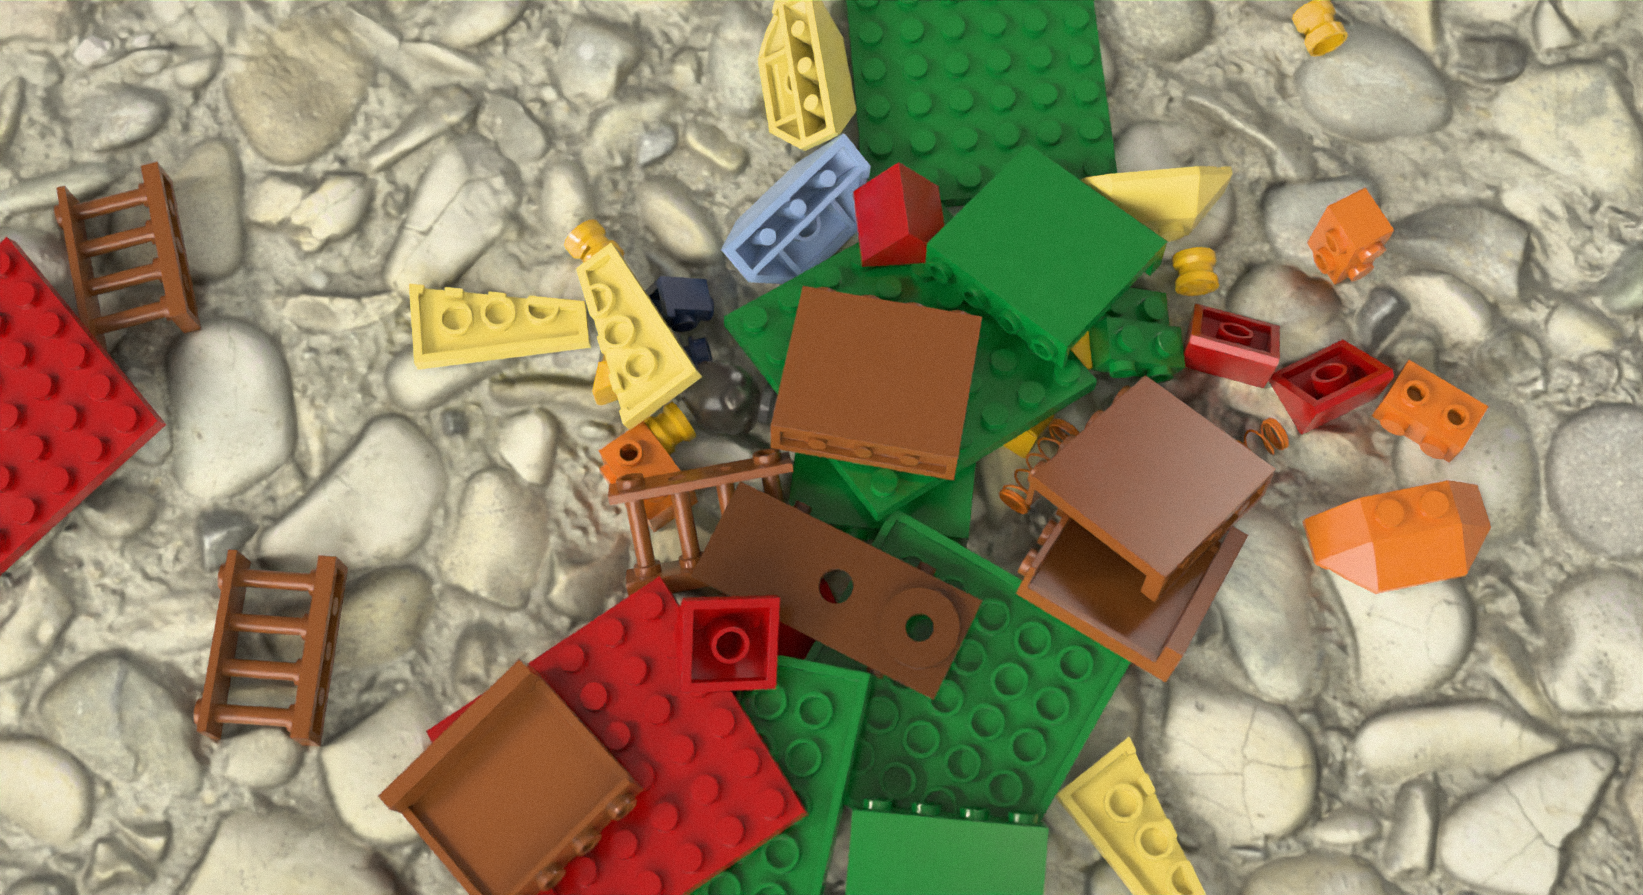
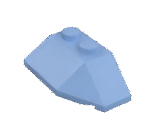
[721,133,871,284]

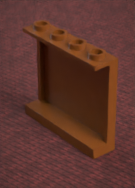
[771,286,982,480]
[1025,375,1276,603]
[1016,508,1248,683]
[378,659,643,895]

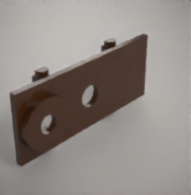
[691,481,983,700]

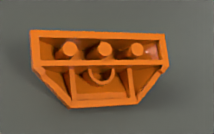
[1302,480,1491,594]

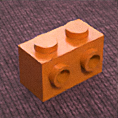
[1307,187,1394,285]
[1371,360,1489,463]
[599,421,698,532]

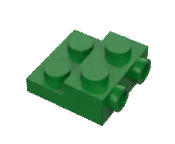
[1089,287,1185,383]

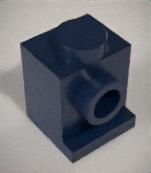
[645,276,714,332]

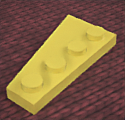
[576,243,702,430]
[409,283,591,370]
[1055,737,1206,895]

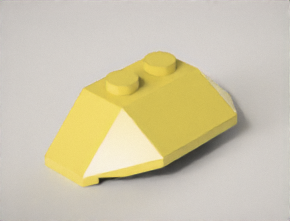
[758,0,856,151]
[1081,166,1232,241]

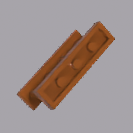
[54,161,201,353]
[608,448,793,596]
[194,549,348,747]

